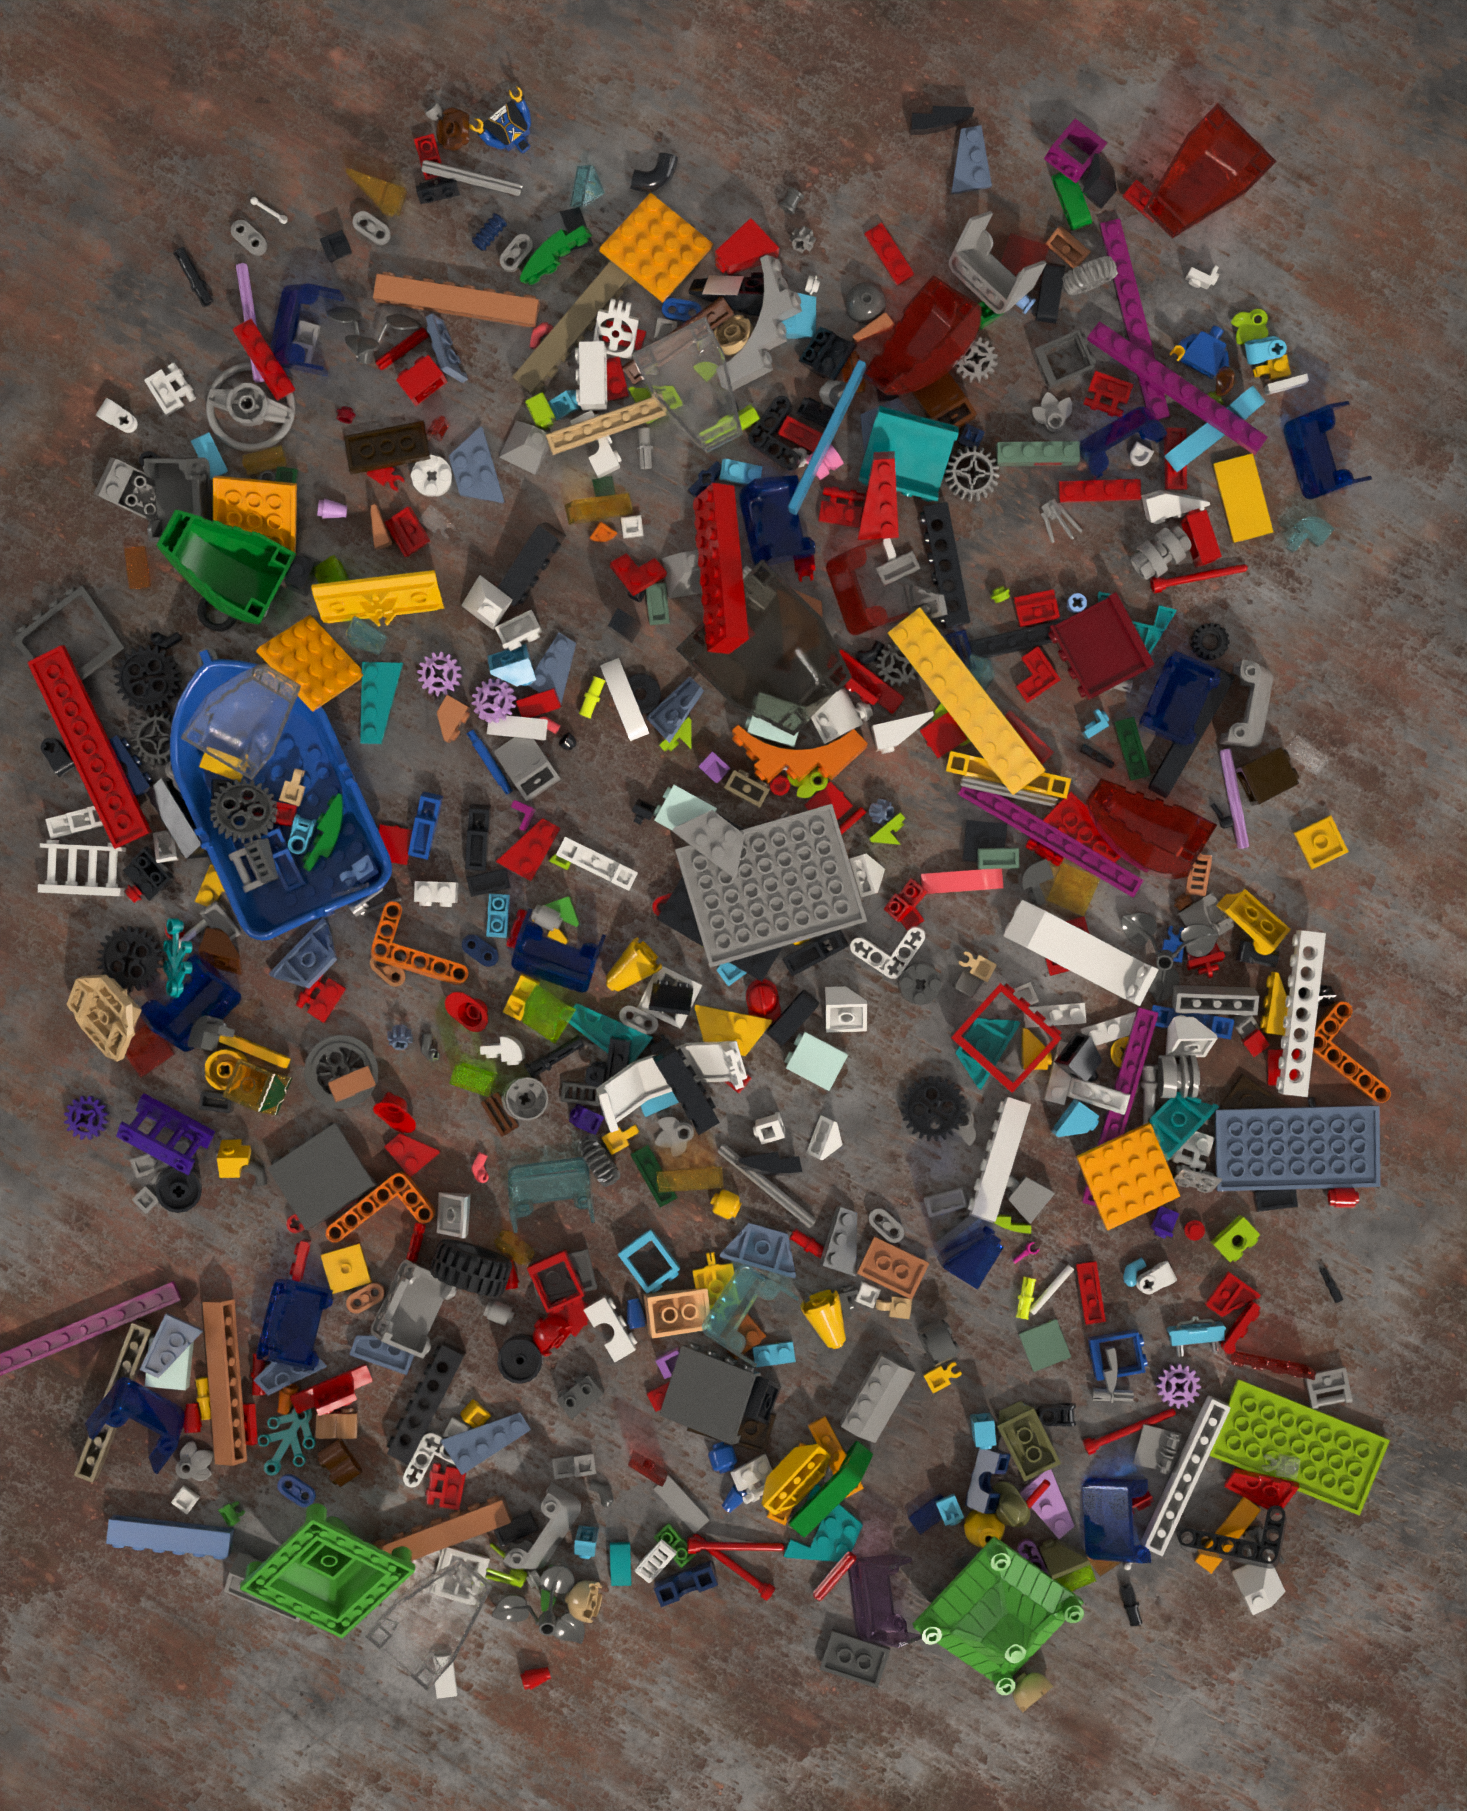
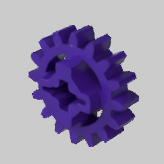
[64,1096,110,1140]

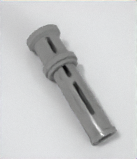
[1140,1064,1159,1125]

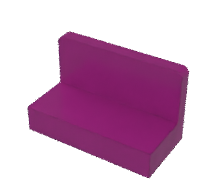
[511,800,536,831]

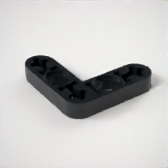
[748,396,800,471]

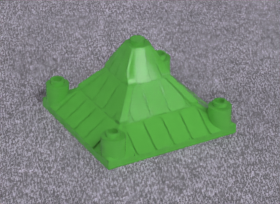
[240,1503,416,1638]
[912,1536,1084,1695]

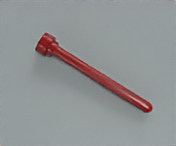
[1150,564,1248,594]
[1082,1408,1176,1455]
[692,1534,776,1601]
[687,1537,785,1554]

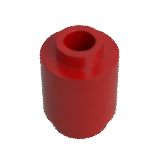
[1327,1188,1359,1208]

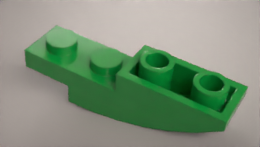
[519,225,592,285]
[302,793,344,872]

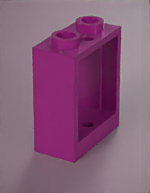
[1044,118,1107,183]

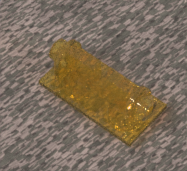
[242,445,287,475]
[494,1229,535,1266]

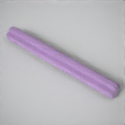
[1220,749,1249,849]

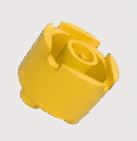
[205,1048,250,1090]

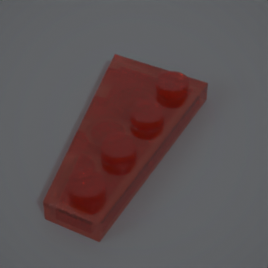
[1226,1351,1316,1380]

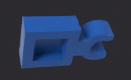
[1162,926,1184,963]

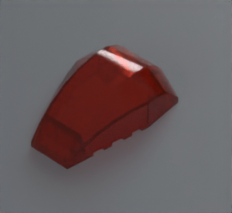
[1143,103,1277,239]
[862,275,982,395]
[1086,778,1217,880]

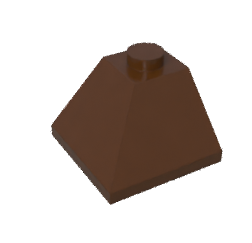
[199,928,242,975]

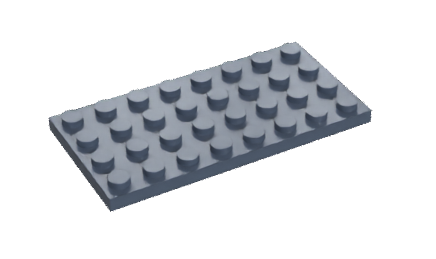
[1215,1105,1380,1191]

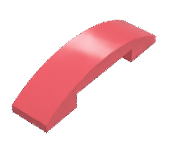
[921,869,1003,894]

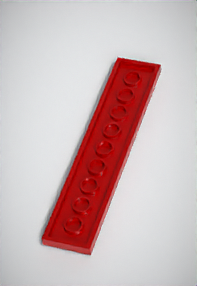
[27,645,152,849]

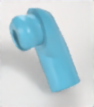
[1123,1257,1146,1287]

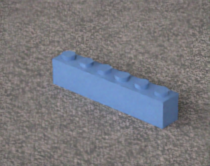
[106,1515,234,1559]

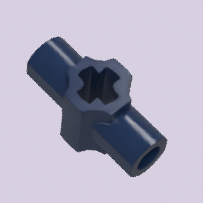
[688,461,722,498]

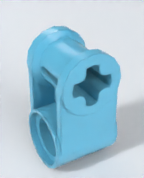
[1244,336,1287,365]
[288,814,317,855]

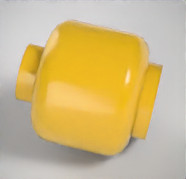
[710,1189,742,1219]

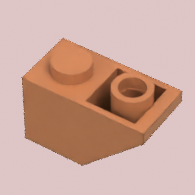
[437,695,471,743]

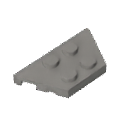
[672,810,745,879]

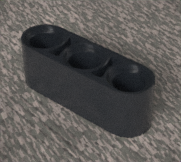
[1035,262,1065,324]
[766,989,820,1047]

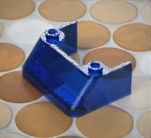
[270,283,345,377]
[1284,401,1372,500]
[511,908,606,993]
[85,1378,184,1474]

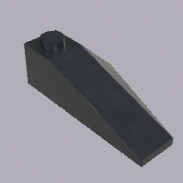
[688,272,764,317]

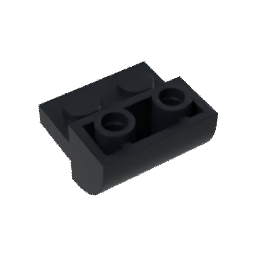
[798,326,856,381]
[123,846,176,901]

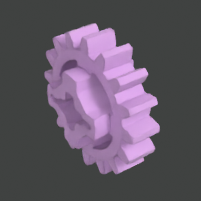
[417,652,462,696]
[472,678,516,723]
[1156,1363,1201,1409]

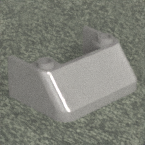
[949,211,1046,314]

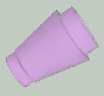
[317,498,347,519]

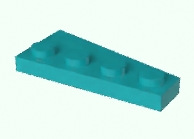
[360,662,404,744]
[564,1003,653,1064]

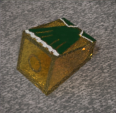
[222,1058,292,1116]

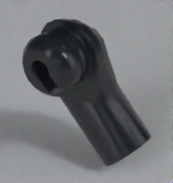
[150,631,183,649]

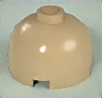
[713,315,754,357]
[565,1580,602,1623]
[1012,1672,1054,1713]

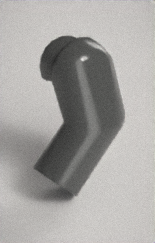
[242,1160,267,1187]

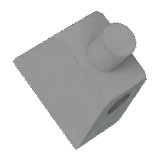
[1006,1175,1055,1224]

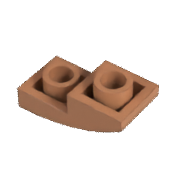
[328,1066,376,1102]

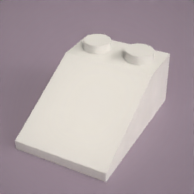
[871,711,934,754]

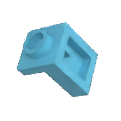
[548,390,582,420]
[1082,709,1109,740]
[935,1494,964,1526]

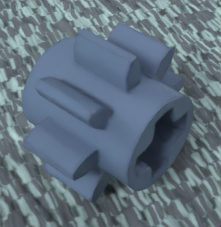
[869,798,894,825]
[387,1024,413,1050]

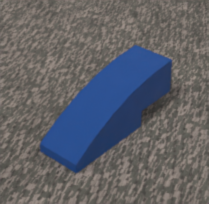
[408,791,443,860]
[260,824,305,892]

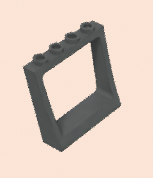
[12,584,126,681]

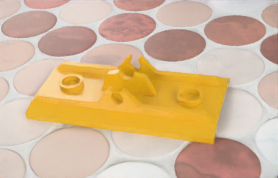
[311,570,445,626]

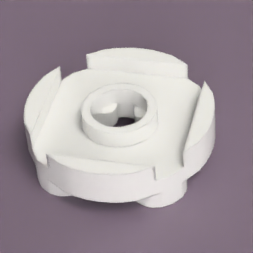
[411,455,452,497]

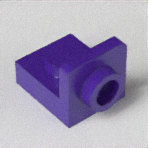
[569,1104,604,1135]
[1150,1206,1179,1239]

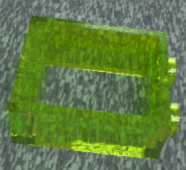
[449,1061,499,1097]

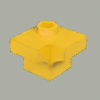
[217,1139,251,1178]

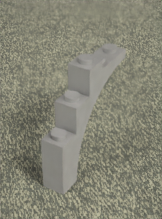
[717,255,802,391]

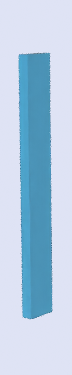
[788,360,867,515]

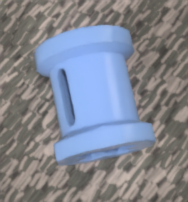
[1016,294,1036,314]
[1066,593,1087,613]

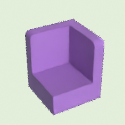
[699,752,731,783]
[656,1347,680,1379]

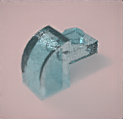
[1286,517,1335,553]

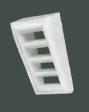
[635,1539,677,1583]

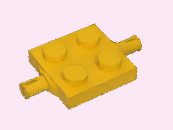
[692,1252,740,1322]

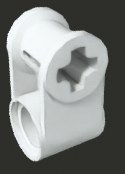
[96,398,138,433]
[1136,1261,1177,1294]

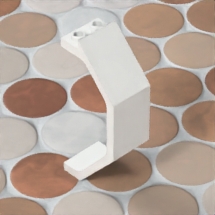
[596,1041,747,1132]

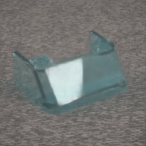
[508,1157,595,1233]
[702,1265,799,1368]

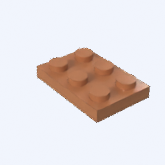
[857,1236,929,1300]

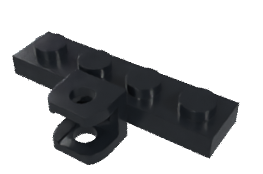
[585,1036,632,1116]

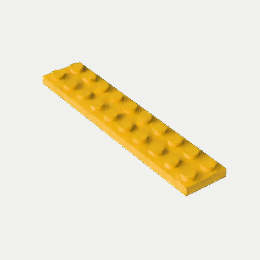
[888,607,1046,795]

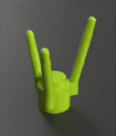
[485,1543,527,1588]

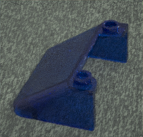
[1082,1476,1151,1563]

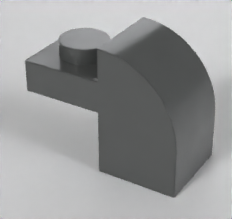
[1020,859,1054,906]
[188,1016,235,1052]

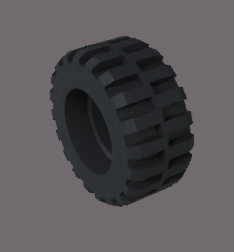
[430,1239,512,1297]

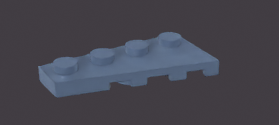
[440,1412,531,1475]

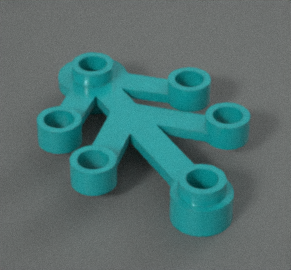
[163,918,192,998]
[258,1408,316,1476]

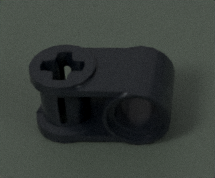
[41,738,76,777]
[1036,1403,1076,1427]

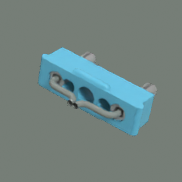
[1167,1316,1226,1357]

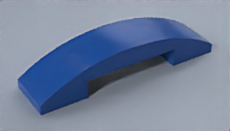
[1152,1005,1234,1040]

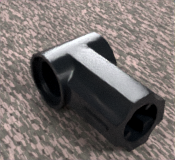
[1236,940,1279,968]

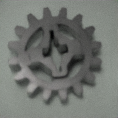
[876,644,918,687]

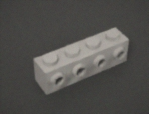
[1172,985,1259,1016]

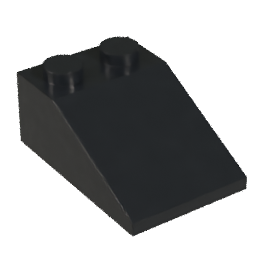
[649,980,694,1015]

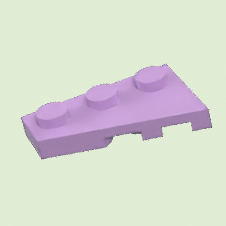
[1019,1469,1074,1539]

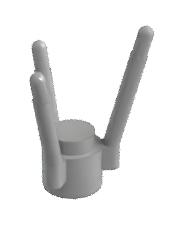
[1041,499,1083,543]
[348,888,401,917]

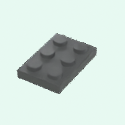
[528,1248,598,1303]
[819,1629,890,1689]

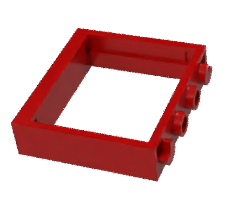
[951,983,1062,1093]

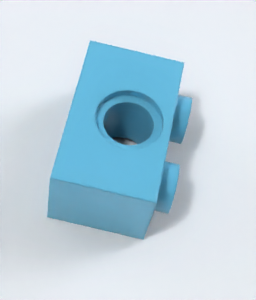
[970,1413,996,1450]

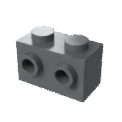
[556,1372,605,1420]

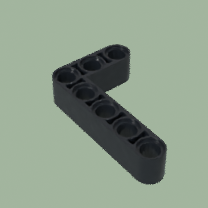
[1178,1505,1287,1569]

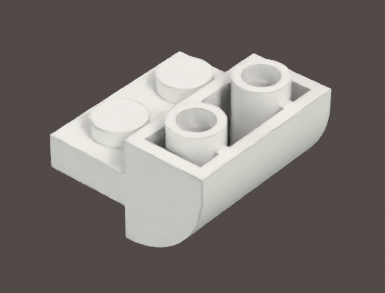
[806,688,863,744]
[480,1035,525,1065]

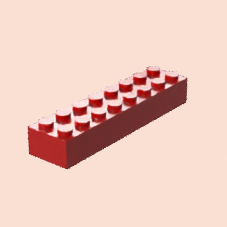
[693,483,749,654]

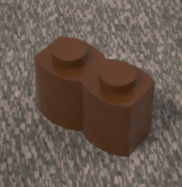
[317,1438,363,1487]

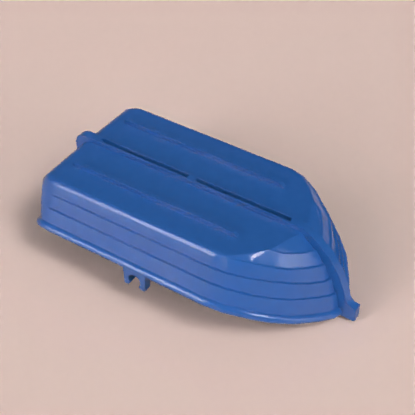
[170,649,392,941]

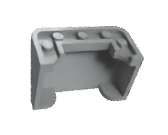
[1219,660,1273,749]
[371,1259,457,1359]
[503,1482,581,1569]

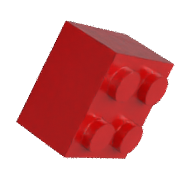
[396,355,448,406]

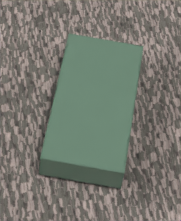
[646,582,670,626]
[977,848,1019,869]

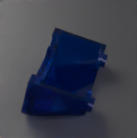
[1080,406,1167,480]
[739,475,816,567]
[1137,650,1221,746]
[937,1225,1004,1290]
[256,1279,334,1371]

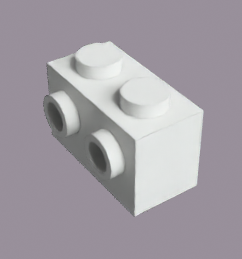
[414,881,458,907]

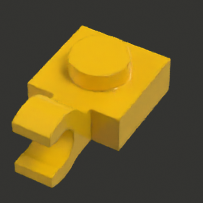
[1253,354,1291,380]
[601,1124,639,1155]

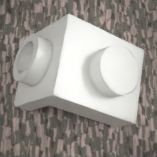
[1185,265,1220,289]

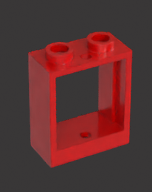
[1180,508,1222,568]
[527,1249,585,1314]

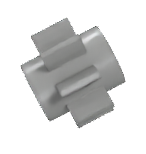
[789,226,816,253]

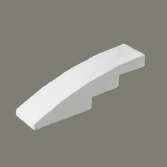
[45,806,103,839]

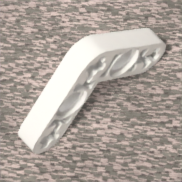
[850,926,925,979]
[403,1431,455,1488]

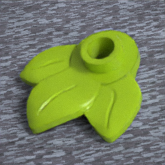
[1231,309,1269,345]
[787,766,828,798]

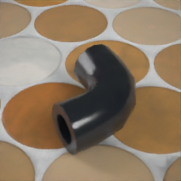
[630,153,678,192]

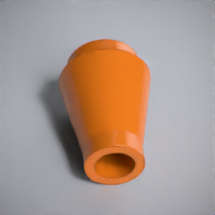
[277,1384,299,1415]

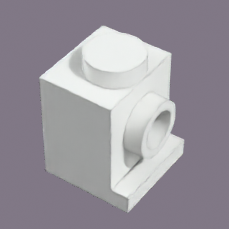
[753,1111,785,1144]

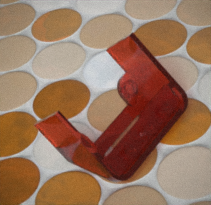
[826,538,909,636]

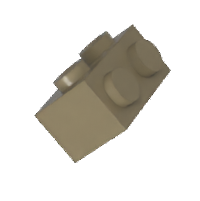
[724,769,770,808]

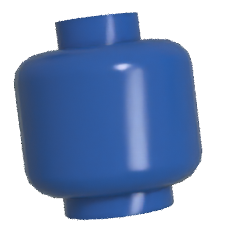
[708,1442,737,1474]

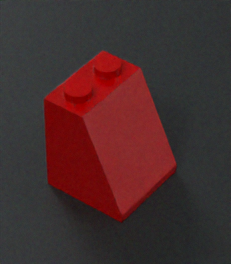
[715,218,779,276]

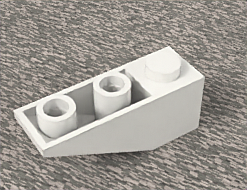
[1141,490,1210,524]

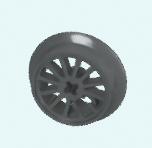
[304,1035,378,1109]

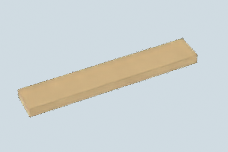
[545,394,668,455]

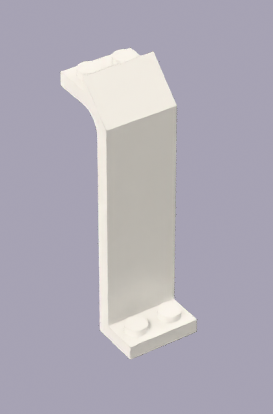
[1004,900,1158,1006]

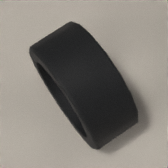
[197,597,237,632]

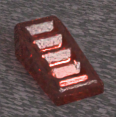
[427,415,450,442]

